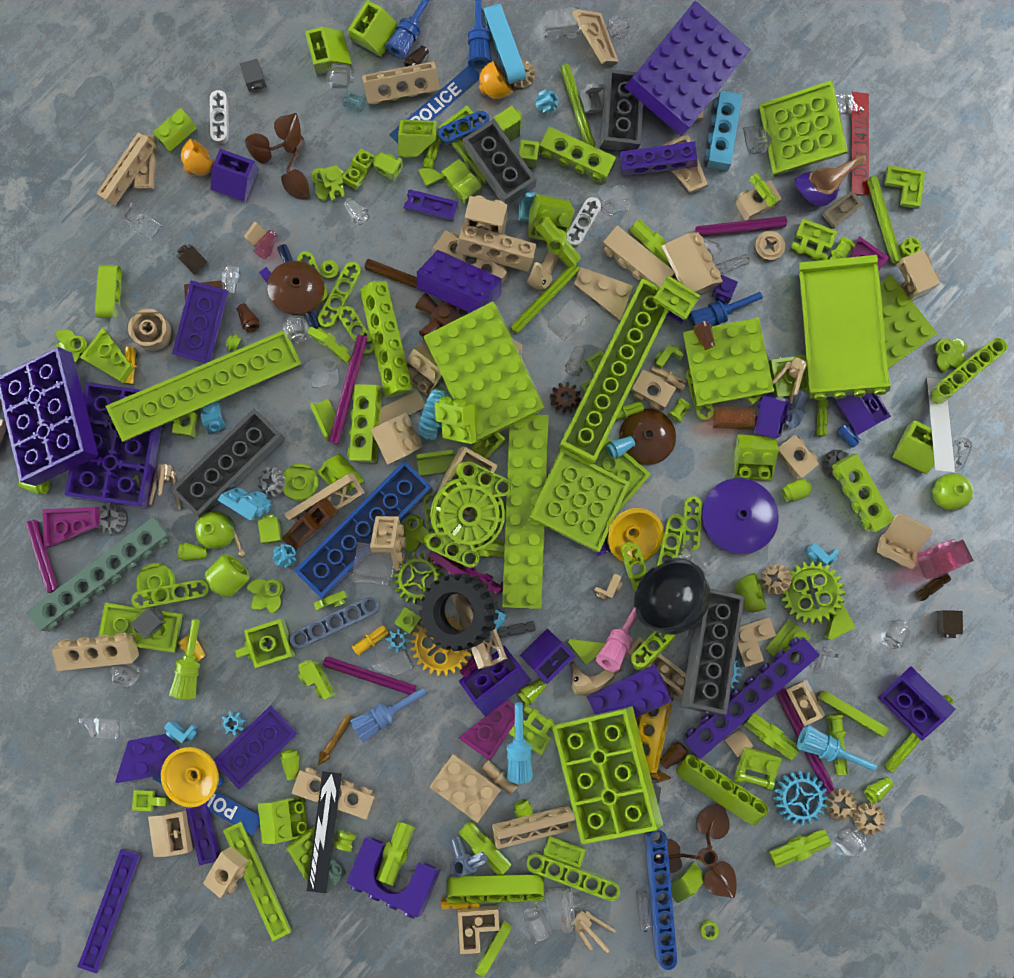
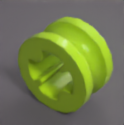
[700,920,719,940]

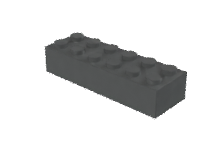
[170,408,285,518]
[681,588,745,715]

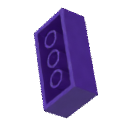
[417,250,502,313]

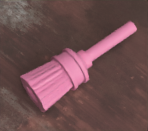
[596,607,638,672]

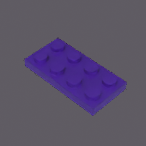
[172,280,229,363]
[586,664,673,718]
[214,705,298,790]

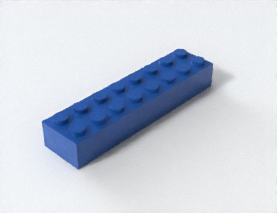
[294,460,433,599]

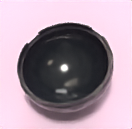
[634,558,710,635]

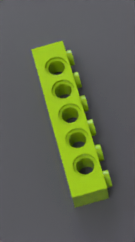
[360,281,413,397]

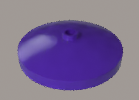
[701,478,779,555]

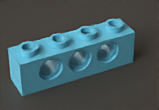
[704,91,743,171]

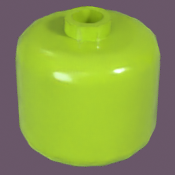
[205,554,249,598]

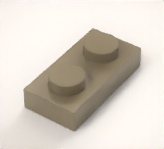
[822,190,864,229]

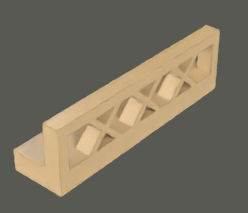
[96,132,157,206]
[285,473,365,523]
[451,593,507,669]
[492,806,575,849]

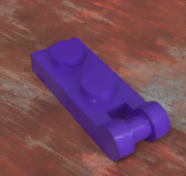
[403,190,458,221]

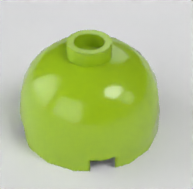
[932,473,974,512]
[195,511,235,549]
[733,573,767,612]

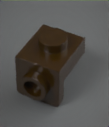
[176,244,207,274]

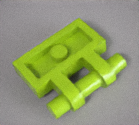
[790,218,838,261]
[508,706,555,755]

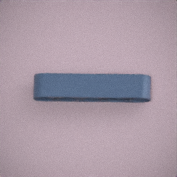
[290,597,381,648]

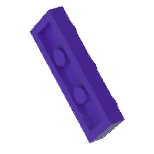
[185,802,219,866]

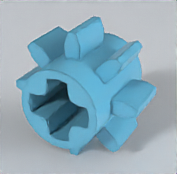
[535,89,558,114]
[272,544,297,568]
[386,628,410,653]
[220,711,246,736]

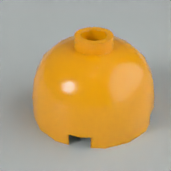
[479,61,513,100]
[180,138,215,176]

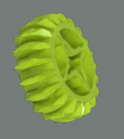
[392,553,444,605]

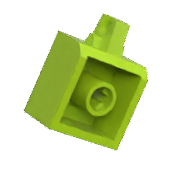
[235,619,295,669]

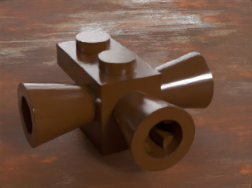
[415,293,463,340]

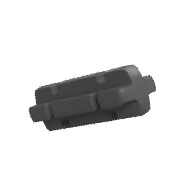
[498,621,536,638]

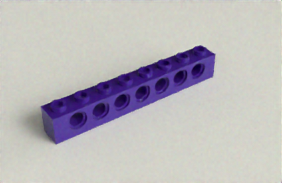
[684,637,820,759]

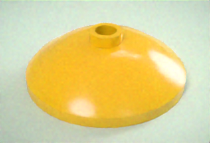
[607,508,664,562]
[161,747,219,807]

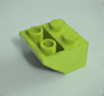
[348,0,399,57]
[305,26,352,75]
[527,194,575,241]
[892,420,935,474]
[734,434,779,481]
[258,796,308,844]

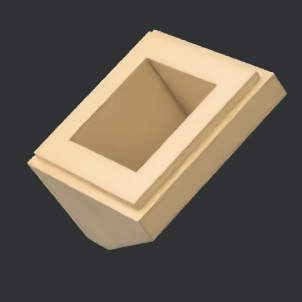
[244,222,269,249]
[724,729,753,757]

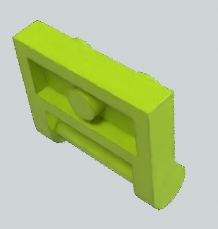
[734,747,782,791]

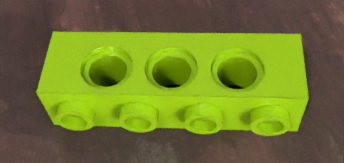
[539,126,616,183]
[348,384,383,464]
[831,453,894,532]

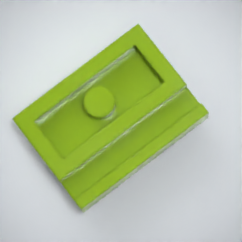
[653,275,701,320]
[764,619,811,662]

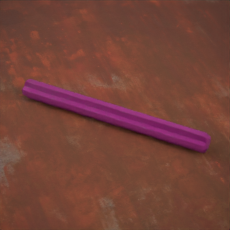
[328,334,367,444]
[776,686,835,793]

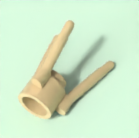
[772,358,807,404]
[148,464,182,510]
[571,910,616,953]

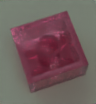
[917,538,974,579]

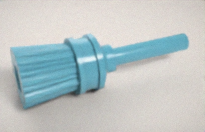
[507,702,533,784]
[797,725,877,771]

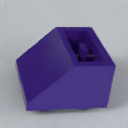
[210,149,259,203]
[520,628,576,684]

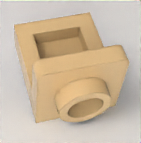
[593,573,623,600]

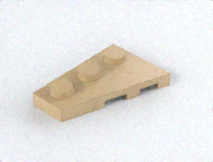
[572,9,619,66]
[660,134,708,194]
[574,267,633,322]

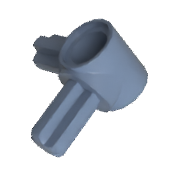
[785,389,809,429]
[451,837,488,877]

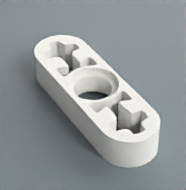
[210,90,229,145]
[567,197,601,248]

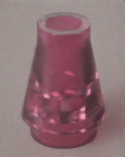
[253,230,278,259]

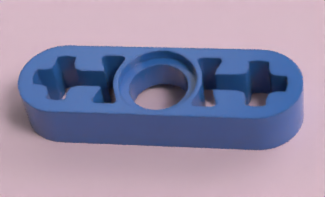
[438,111,489,145]

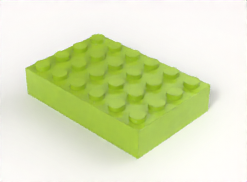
[423,301,546,443]
[552,706,663,844]

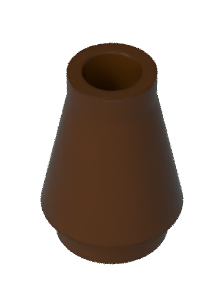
[236,303,260,332]
[693,320,716,350]
[660,741,689,770]

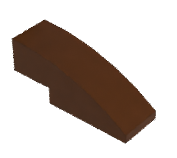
[282,498,339,552]

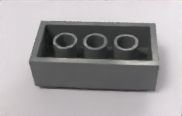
[600,69,643,151]
[463,119,537,205]

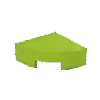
[418,168,443,188]

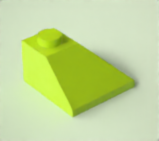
[398,119,437,158]

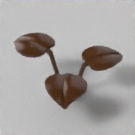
[245,113,310,199]
[653,804,737,898]

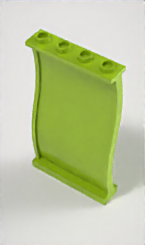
[798,255,891,400]

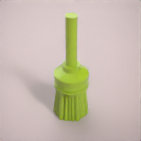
[169,619,201,700]

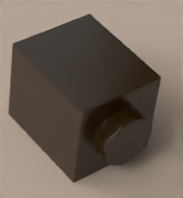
[937,610,963,638]

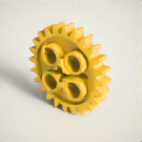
[410,613,471,676]

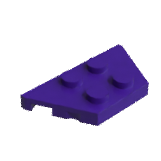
[115,734,180,783]

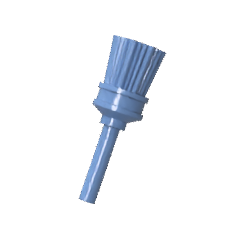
[350,688,427,743]

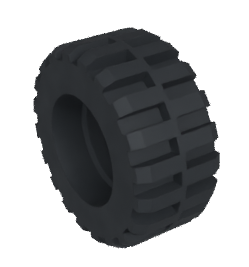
[419,573,499,651]

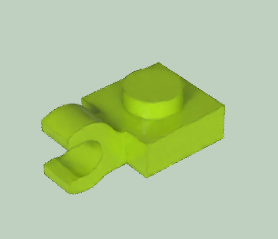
[132,789,170,812]

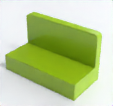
[309,398,345,441]
[416,449,455,476]
[317,453,364,498]

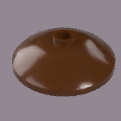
[267,261,325,315]
[619,409,676,465]

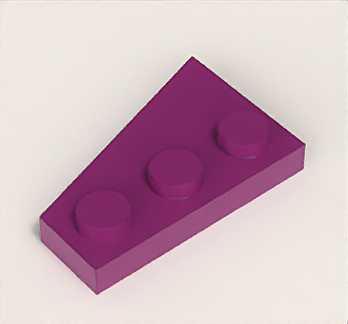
[458,700,515,761]

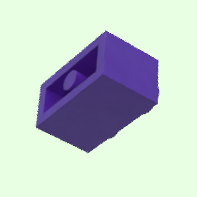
[753,394,791,439]

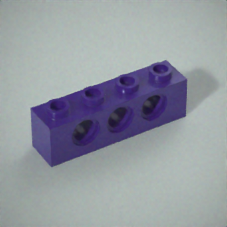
[620,141,698,177]

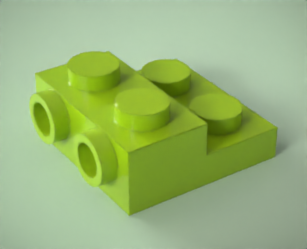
[434,397,476,444]
[298,660,336,700]

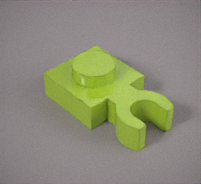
[319,165,345,201]
[313,590,349,611]

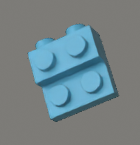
[218,488,272,521]

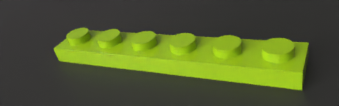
[223,822,292,942]

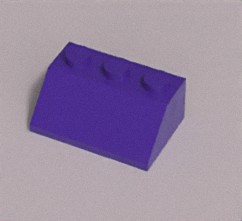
[833,393,891,435]
[459,645,531,717]
[878,666,956,741]

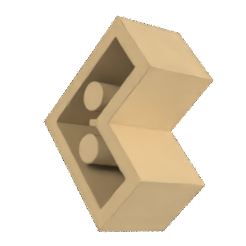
[898,250,940,301]
[736,617,776,667]
[458,905,500,954]

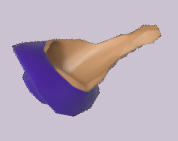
[795,155,866,206]

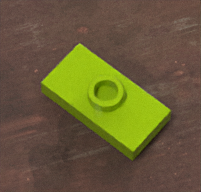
[542,836,586,869]

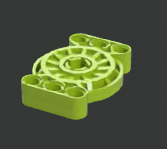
[423,462,512,568]

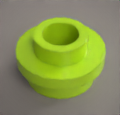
[320,260,339,279]
[225,333,241,351]

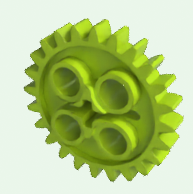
[781,561,846,625]

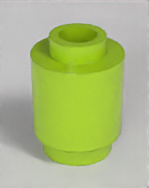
[782,478,812,502]

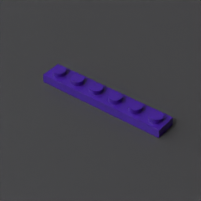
[77,848,141,973]

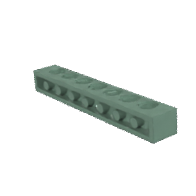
[26,517,172,632]

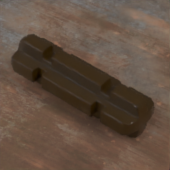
[916,572,951,601]

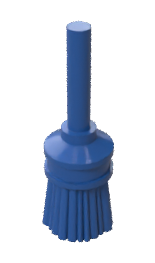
[385,0,430,59]
[468,0,492,69]
[688,292,763,330]

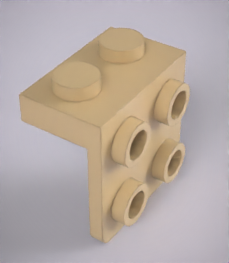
[877,513,932,569]

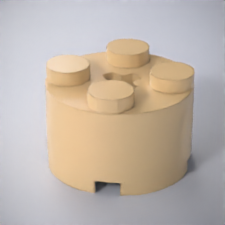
[128,309,172,351]

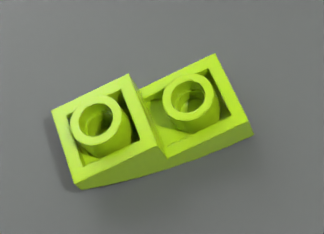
[342,148,375,190]

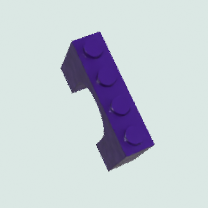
[346,836,441,919]

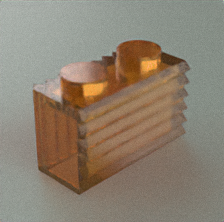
[713,406,755,430]

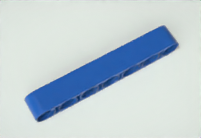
[645,828,677,970]

